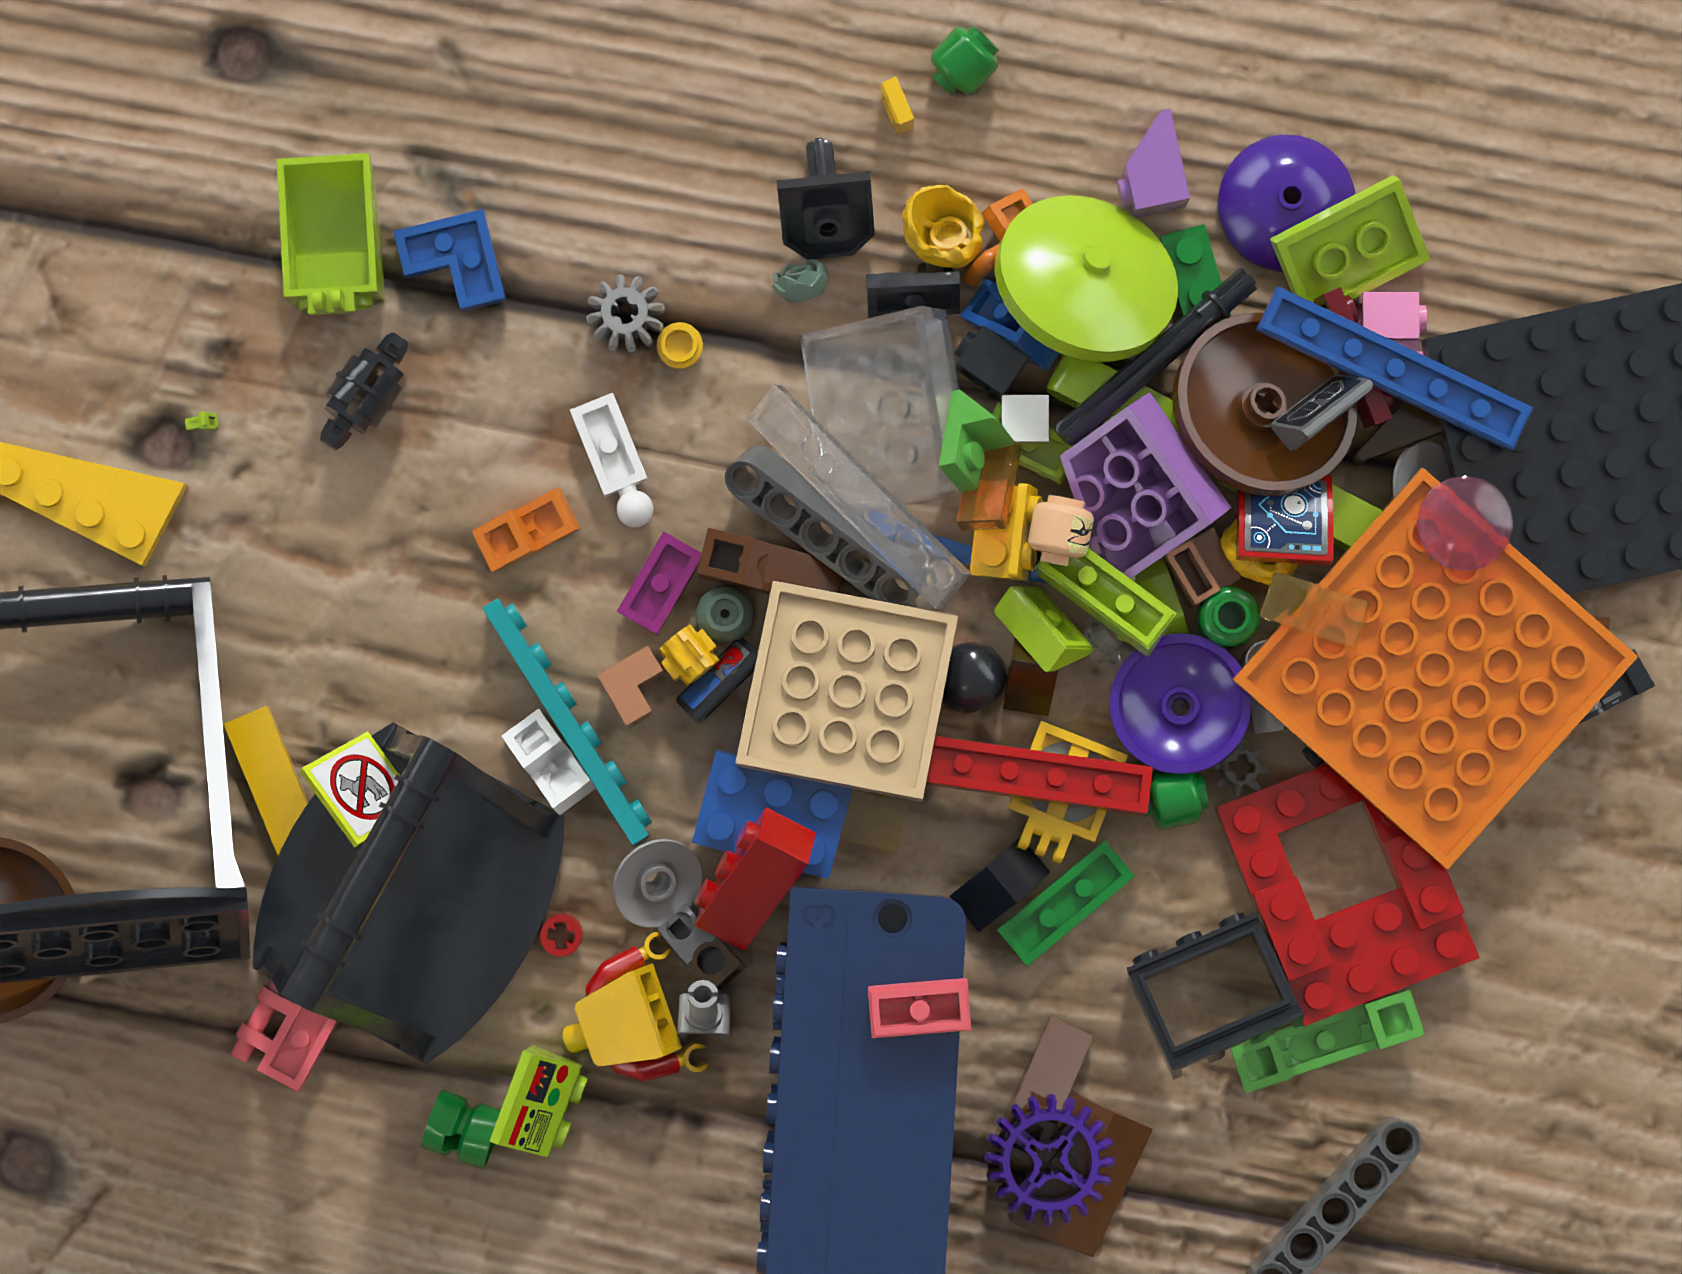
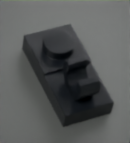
[866,263,960,319]

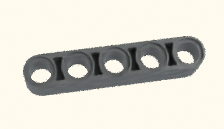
[725,445,928,607]
[1246,1117,1422,1274]

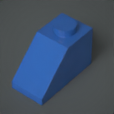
[960,279,1060,371]

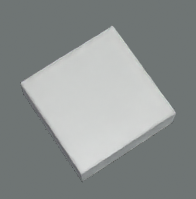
[1002,395,1049,443]

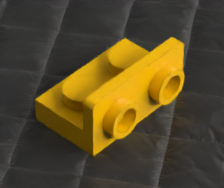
[969,482,1043,582]

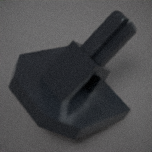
[777,138,875,260]

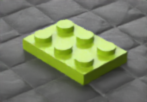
[1270,175,1431,303]

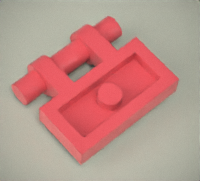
[230,980,338,1092]

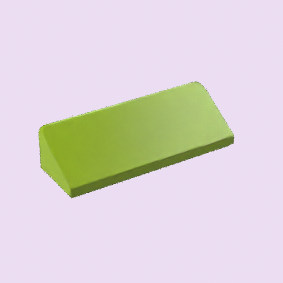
[1036,548,1177,657]

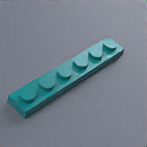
[482,598,653,846]

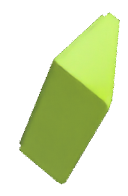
[994,586,1094,672]

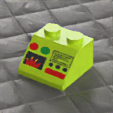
[489,1045,588,1157]

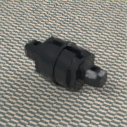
[320,332,408,451]

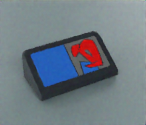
[676,638,758,724]

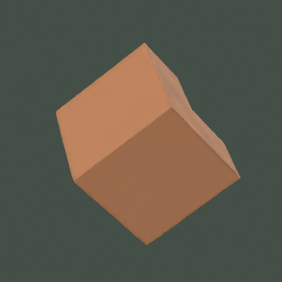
[1162,528,1243,609]
[597,646,666,728]

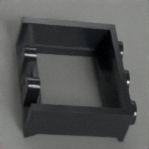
[1127,913,1304,1080]

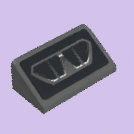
[1271,374,1374,452]

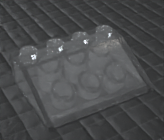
[800,306,975,513]

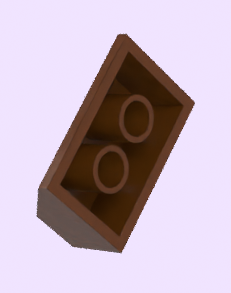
[1008,1090,1153,1257]

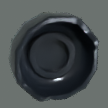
[942,642,1007,714]

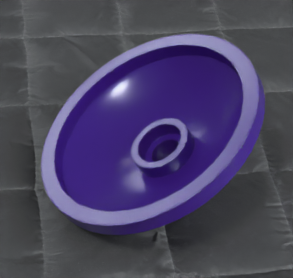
[1217,135,1355,272]
[1110,634,1251,774]

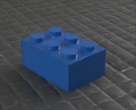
[692,750,853,879]

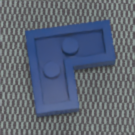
[393,209,507,312]

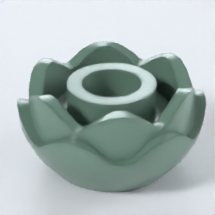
[772,259,829,303]
[696,585,755,644]

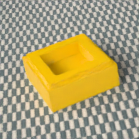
[880,77,914,135]

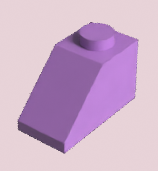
[1117,109,1190,218]

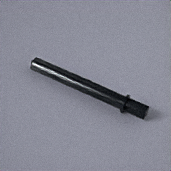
[1055,268,1257,446]

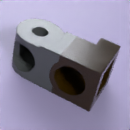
[658,903,747,993]

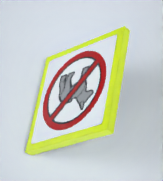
[299,731,399,848]

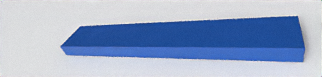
[1256,286,1533,451]

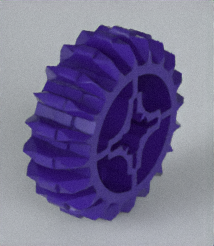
[984,1093,1115,1226]

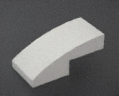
[502,708,596,815]

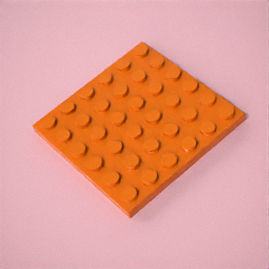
[1232,467,1638,870]

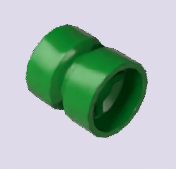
[421,1090,501,1169]

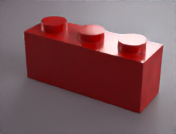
[694,807,816,951]

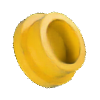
[657,322,703,369]

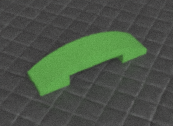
[1230,989,1425,1094]

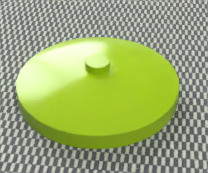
[995,195,1178,362]

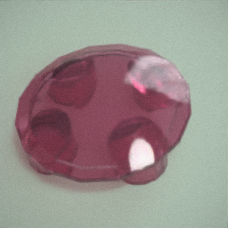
[1417,476,1513,571]

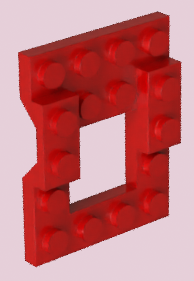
[1215,764,1480,1027]

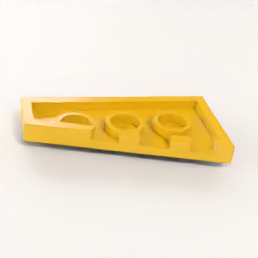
[0,442,188,567]

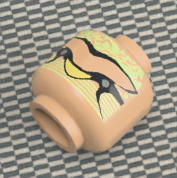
[1028,495,1094,566]

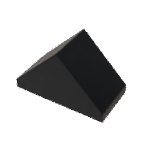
[949,837,1050,932]

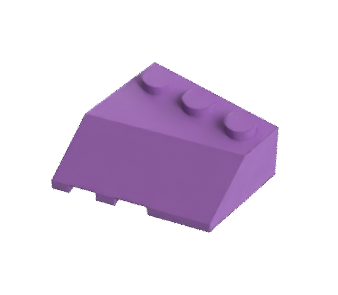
[1060,392,1231,579]

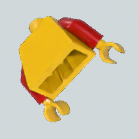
[563,932,709,1081]

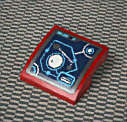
[1235,476,1334,566]

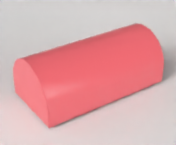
[868,978,971,1038]

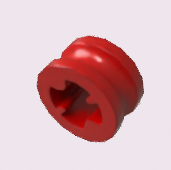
[540,913,583,957]

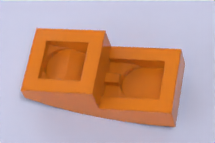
[471,488,581,572]

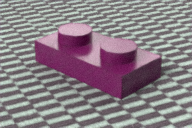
[617,531,702,636]

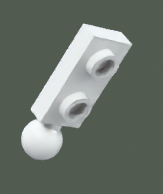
[570,393,654,528]

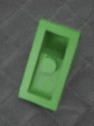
[939,389,1015,493]

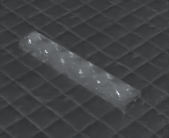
[746,385,972,609]

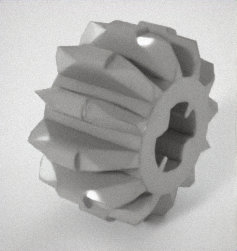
[586,274,665,354]

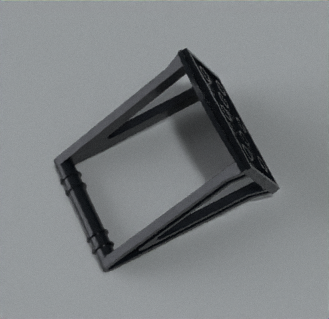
[0,575,250,983]
[253,722,564,1064]

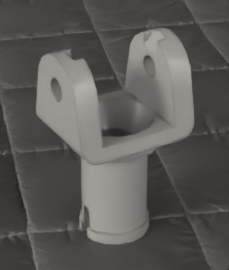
[677,980,731,1039]

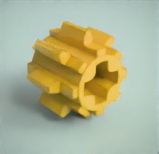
[658,624,719,686]

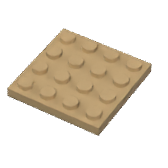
[735,581,958,802]

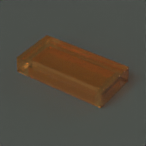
[956,442,1021,531]

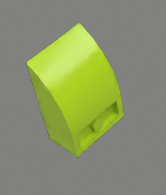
[276,153,385,315]

